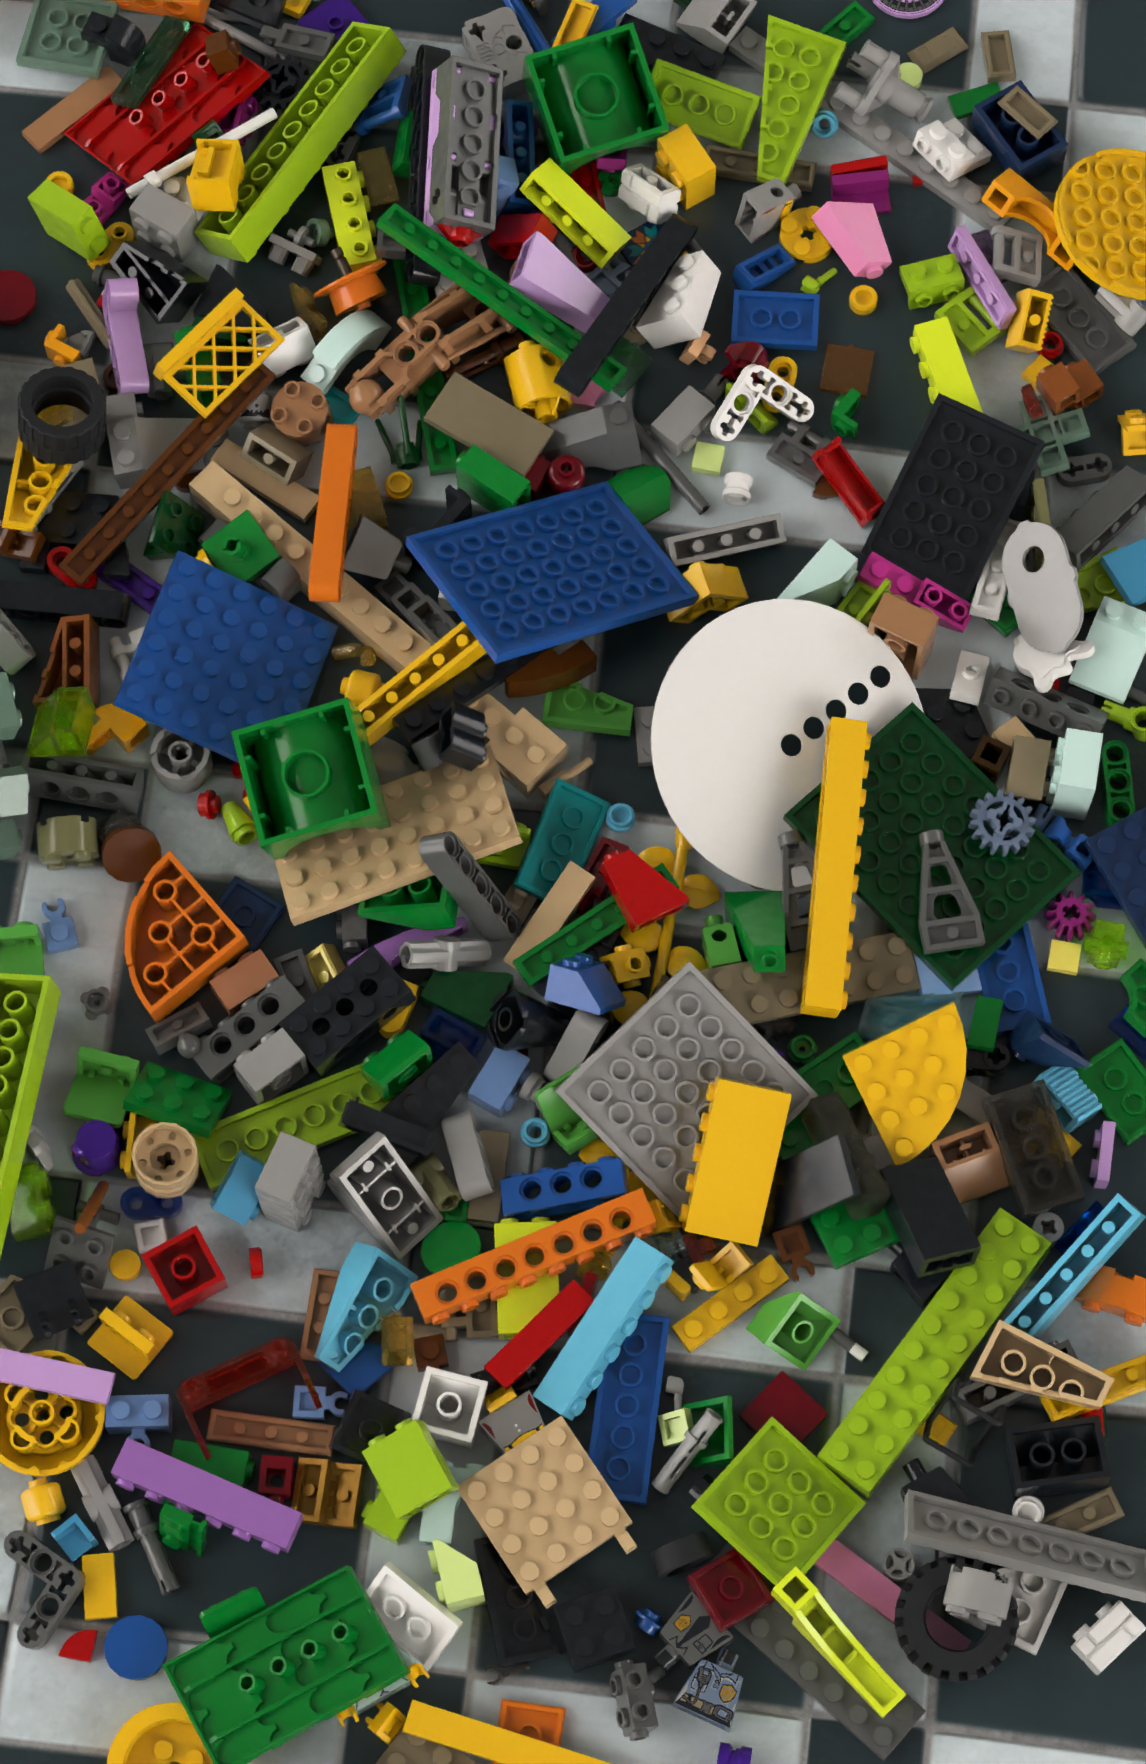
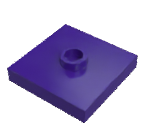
[297,0,369,43]

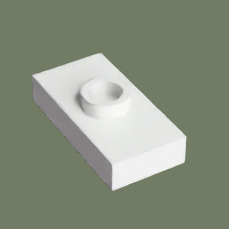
[949,650,990,706]

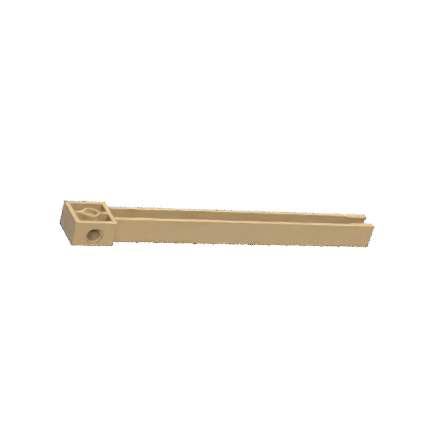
[189,460,567,798]

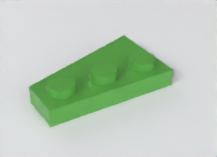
[542,682,634,736]

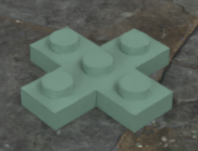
[1016,395,1091,477]

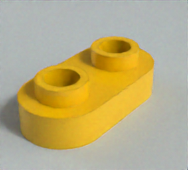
[86,222,135,270]
[761,356,798,413]

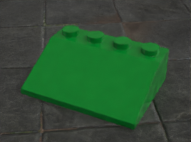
[358,875,458,930]

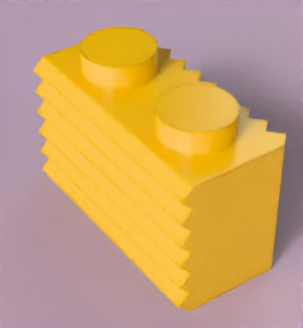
[1005,288,1054,354]

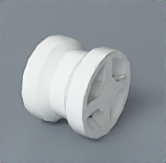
[722,472,753,505]

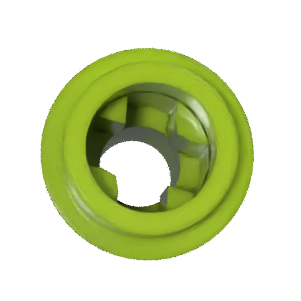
[221,801,257,846]

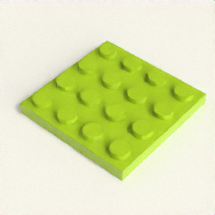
[691,1417,866,1586]

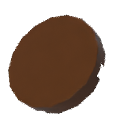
[101,824,162,883]

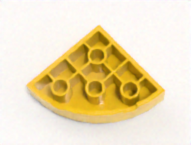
[842,1001,967,1165]

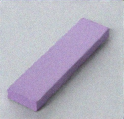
[948,225,1017,330]
[0,1348,116,1406]

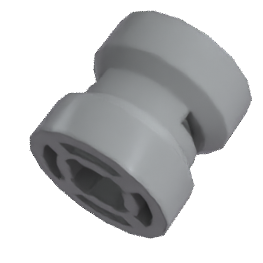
[519,1071,551,1110]

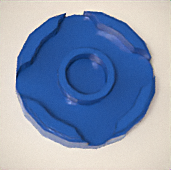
[104,1615,168,1681]

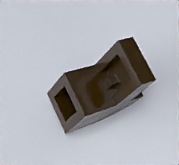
[971,734,1012,785]

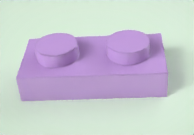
[1089,1121,1116,1189]

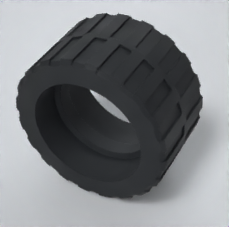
[18,366,106,465]

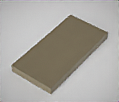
[424,372,554,477]

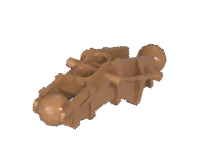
[345,260,518,419]

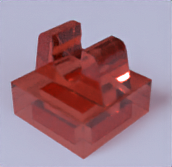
[681,1233,716,1264]

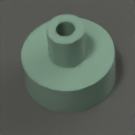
[306,218,335,247]

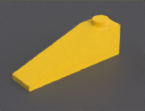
[2,436,73,532]

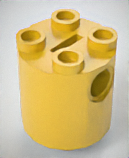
[503,340,572,424]

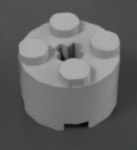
[150,729,213,793]
[943,1565,1015,1627]

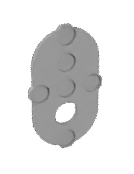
[1002,520,1084,654]

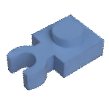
[42,898,79,955]
[292,1385,348,1420]

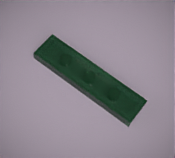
[110,16,191,109]

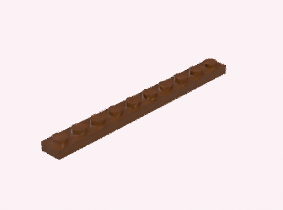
[59,359,276,587]

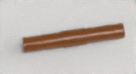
[74,1181,109,1234]

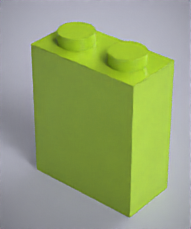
[27,179,111,262]
[362,1418,460,1520]

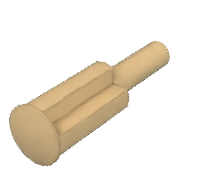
[538,757,593,800]

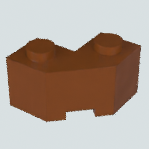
[1036,358,1104,415]

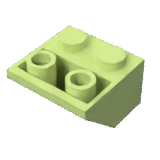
[428,1539,486,1612]

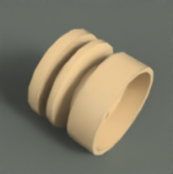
[132,1122,199,1199]

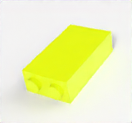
[494,1217,559,1340]

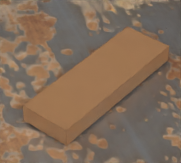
[300,1268,340,1362]

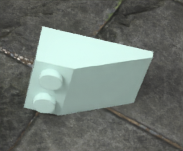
[777,538,858,606]
[1068,596,1146,705]

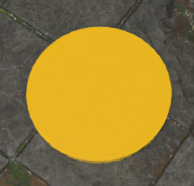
[1054,148,1146,301]

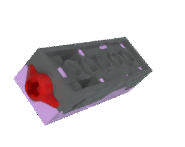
[423,55,504,247]

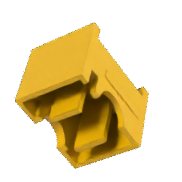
[186,138,246,212]

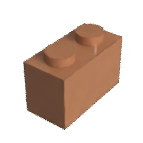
[209,949,280,1017]

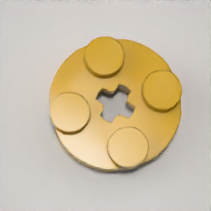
[779,206,832,263]

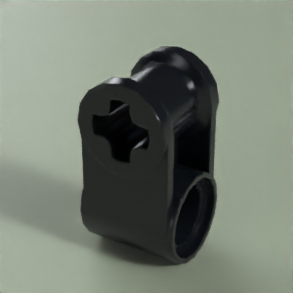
[965,1039,1010,1078]

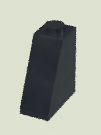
[193,264,272,340]

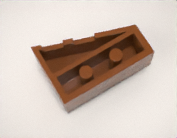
[32,614,100,715]

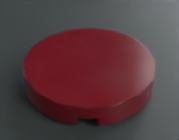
[0,270,37,325]

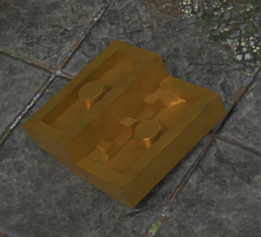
[291,1457,366,1530]

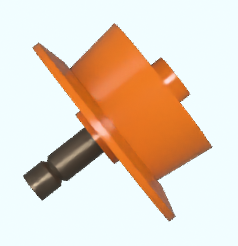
[313,247,388,317]

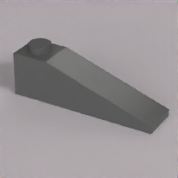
[540,401,643,471]

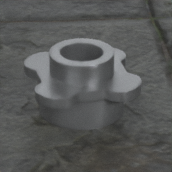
[80,986,114,1020]

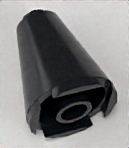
[487,989,571,1051]

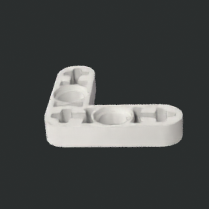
[710,364,814,441]

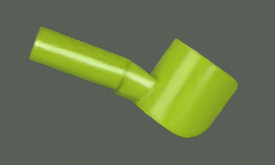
[800,268,837,294]

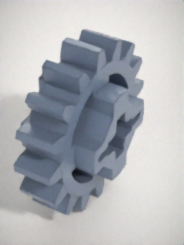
[968,790,1036,857]

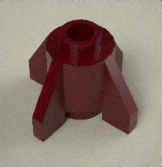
[720,341,769,384]

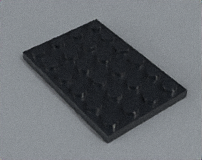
[862,393,1045,602]

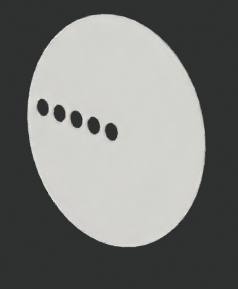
[651,599,924,891]

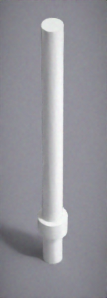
[125,108,278,199]

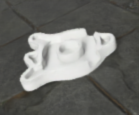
[1013,634,1095,693]

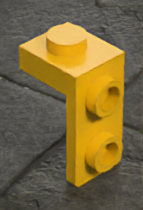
[689,1241,754,1292]

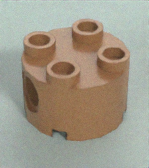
[270,381,334,447]

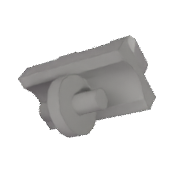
[268,226,323,277]

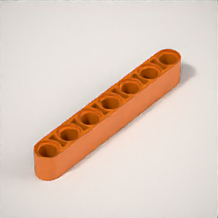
[308,423,358,603]

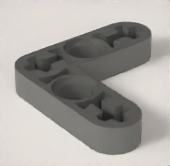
[4,1530,85,1650]

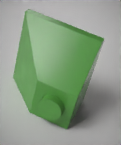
[746,1290,841,1371]

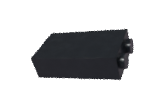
[874,1156,981,1278]

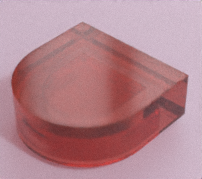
[1021,383,1043,419]

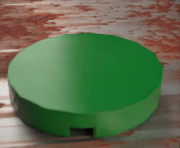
[420,1221,483,1274]

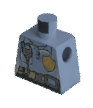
[673,1648,743,1732]

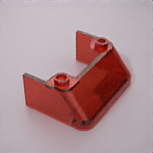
[177,1337,322,1460]

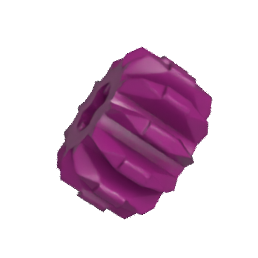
[1044,890,1096,942]

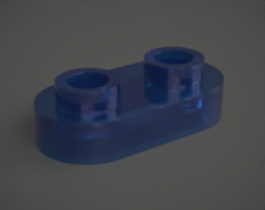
[120,1187,183,1220]

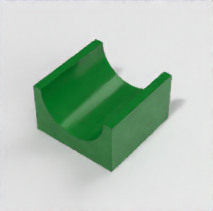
[522,22,669,175]
[231,697,391,860]

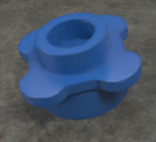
[634,1607,665,1636]

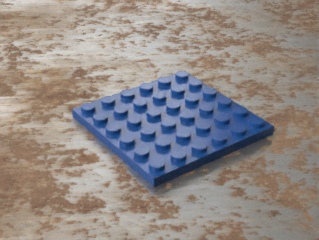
[113,550,338,763]

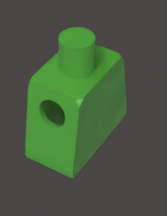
[702,914,742,969]

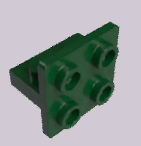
[143,491,206,561]

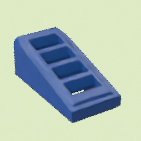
[732,243,797,291]

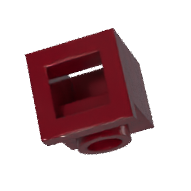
[258,1455,296,1504]

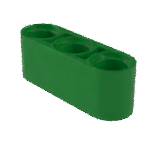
[1099,740,1135,827]

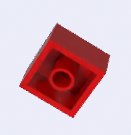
[141,1225,229,1317]

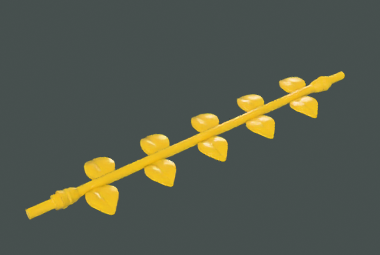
[578,827,720,1258]

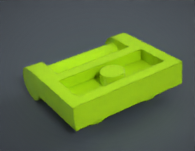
[934,286,1009,357]

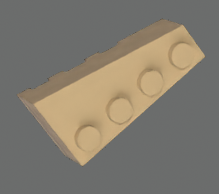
[970,1319,1114,1410]

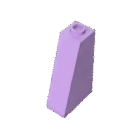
[509,231,610,333]

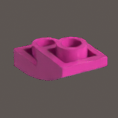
[84,171,131,225]

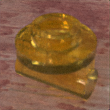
[576,1251,612,1281]

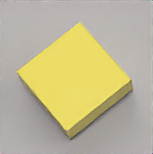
[1046,939,1082,976]

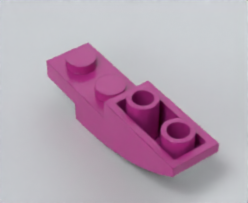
[856,551,972,633]

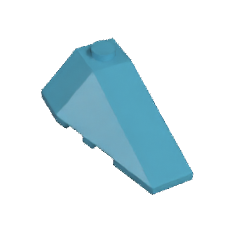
[315,1241,419,1372]

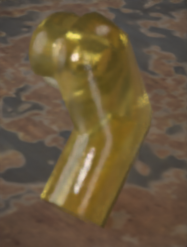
[332,642,376,666]

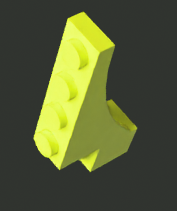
[771,1566,906,1719]

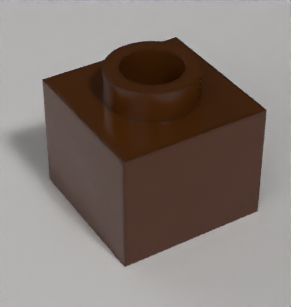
[205,29,241,75]

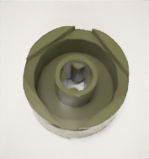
[36,815,99,871]

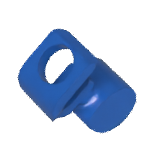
[1043,816,1093,871]

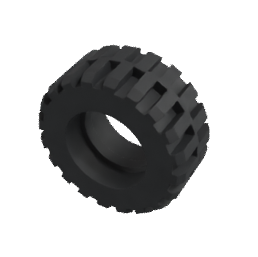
[894,1555,1019,1683]

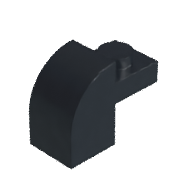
[81,11,147,69]

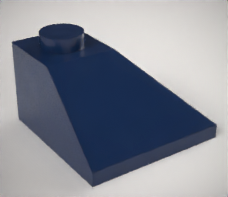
[1007,1010,1091,1068]

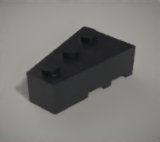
[109,241,209,324]

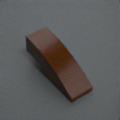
[505,640,597,698]

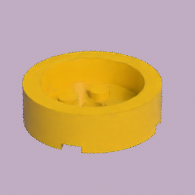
[107,1702,213,1764]

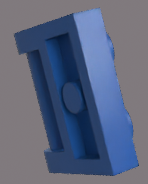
[354,74,413,136]

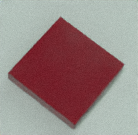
[739,1371,828,1443]
[686,1548,775,1633]

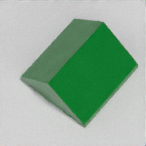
[682,1395,734,1468]

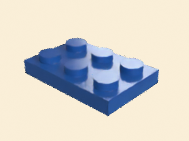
[731,289,820,351]

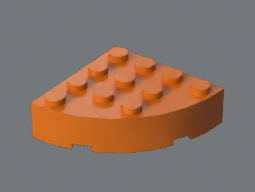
[124,850,250,1023]

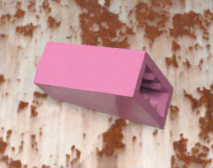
[812,201,892,279]

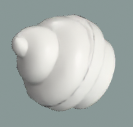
[1012,1495,1045,1523]

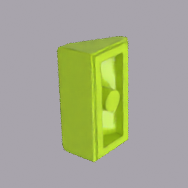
[725,382,779,436]

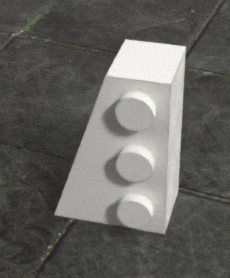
[636,250,721,349]

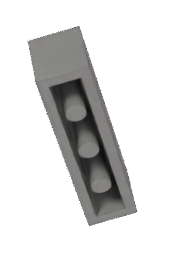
[662,513,787,567]

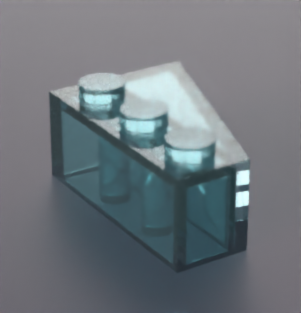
[858,991,963,1040]

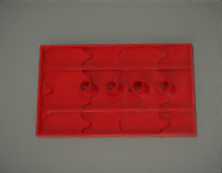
[63,22,271,185]

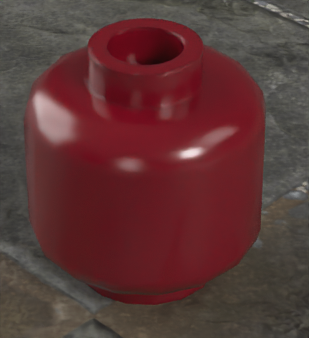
[548,455,585,495]

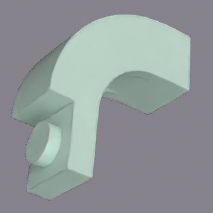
[300,309,392,395]

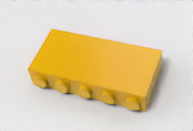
[678,1076,792,1247]

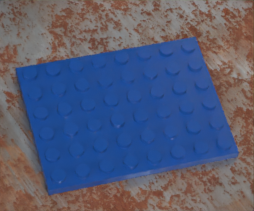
[405,481,699,664]

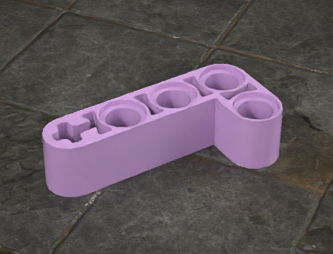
[102,277,149,394]

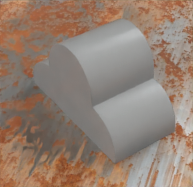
[327,1131,444,1260]

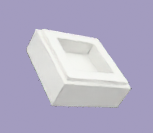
[133,1218,169,1256]

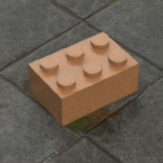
[868,592,939,680]

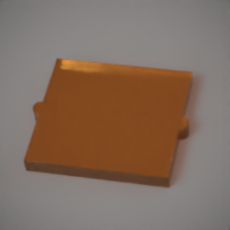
[819,343,874,398]

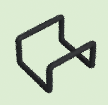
[923,1379,1006,1468]

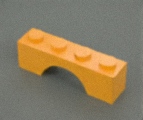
[981,167,1075,271]

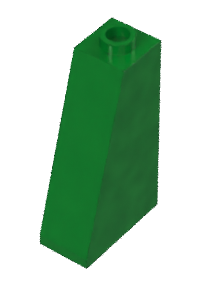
[724,891,786,972]

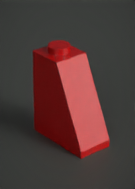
[600,849,690,933]

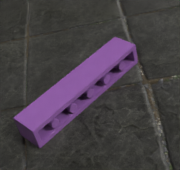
[111,1438,304,1555]

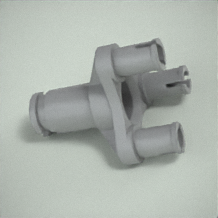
[833,39,934,124]

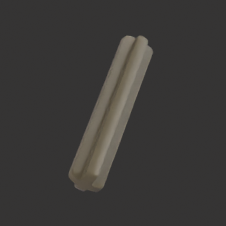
[66,278,111,350]

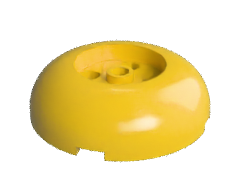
[0,1350,105,1477]

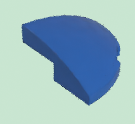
[315,1342,401,1396]

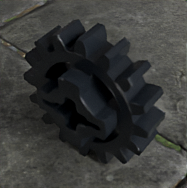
[253,54,311,113]

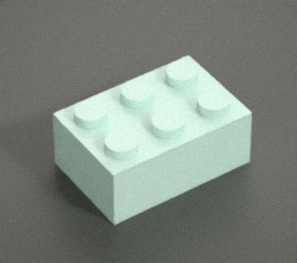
[1045,728,1103,821]

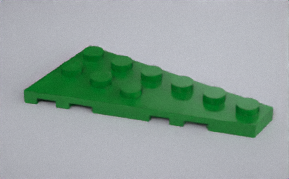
[778,1112,900,1270]

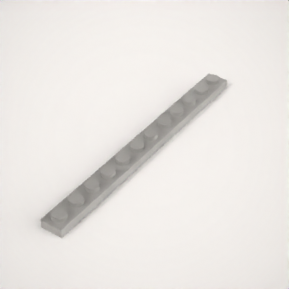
[729,26,1014,232]

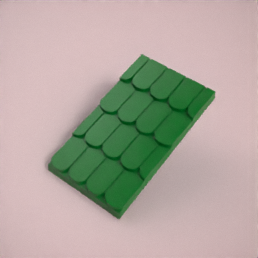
[162,1565,411,1764]

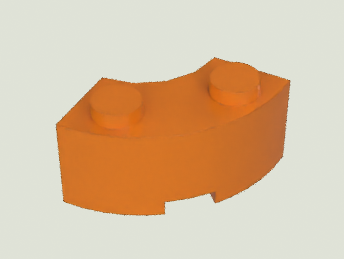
[1074,1266,1146,1327]

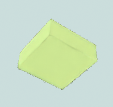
[691,441,725,477]
[658,1408,694,1447]

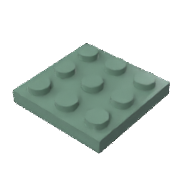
[16,0,120,79]

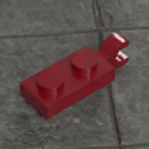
[576,836,630,916]

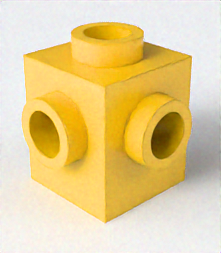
[599,944,651,989]

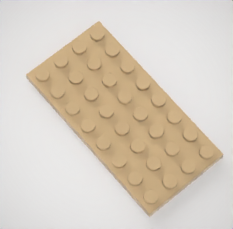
[274,745,523,926]

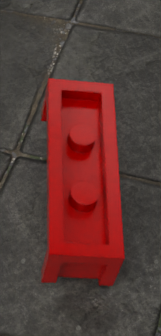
[811,436,885,528]

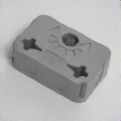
[462,7,534,102]

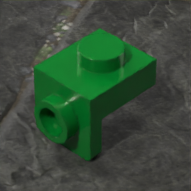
[830,388,861,440]

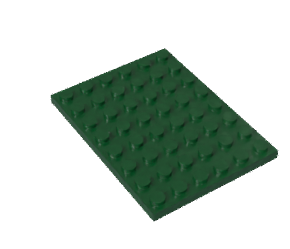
[783,702,1081,991]

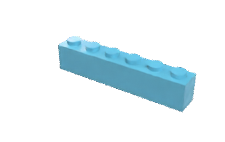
[1004,1193,1146,1339]
[532,1236,674,1421]

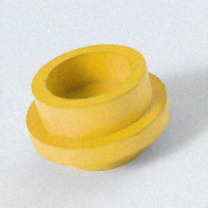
[385,471,414,500]

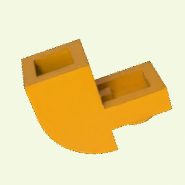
[79,703,150,756]

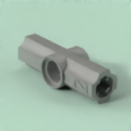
[399,935,492,972]
[70,1454,135,1553]

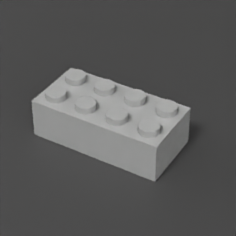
[254,1131,326,1232]

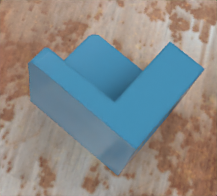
[51,1513,99,1564]

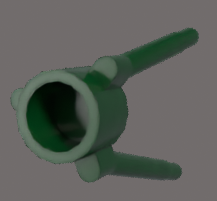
[375,395,423,470]

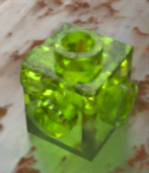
[1083,919,1129,970]

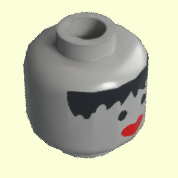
[236,390,272,430]

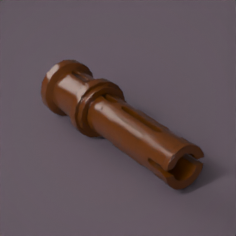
[442,330,524,382]

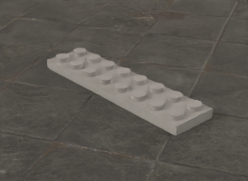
[904,1489,1146,1603]

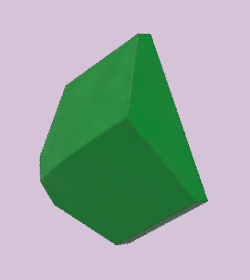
[607,464,671,526]

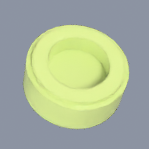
[900,62,923,89]

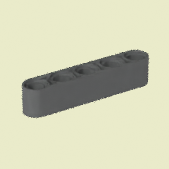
[419,831,522,942]

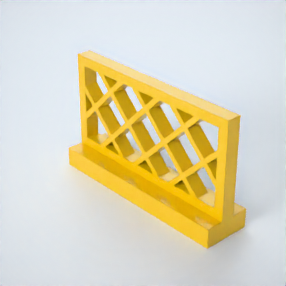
[153,288,285,419]

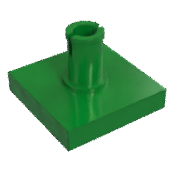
[201,510,283,583]

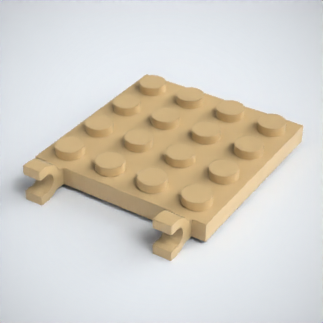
[457,1415,638,1609]

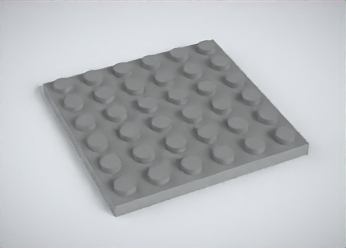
[555,961,818,1218]

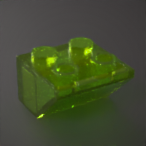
[27,686,96,757]
[10,1161,56,1242]

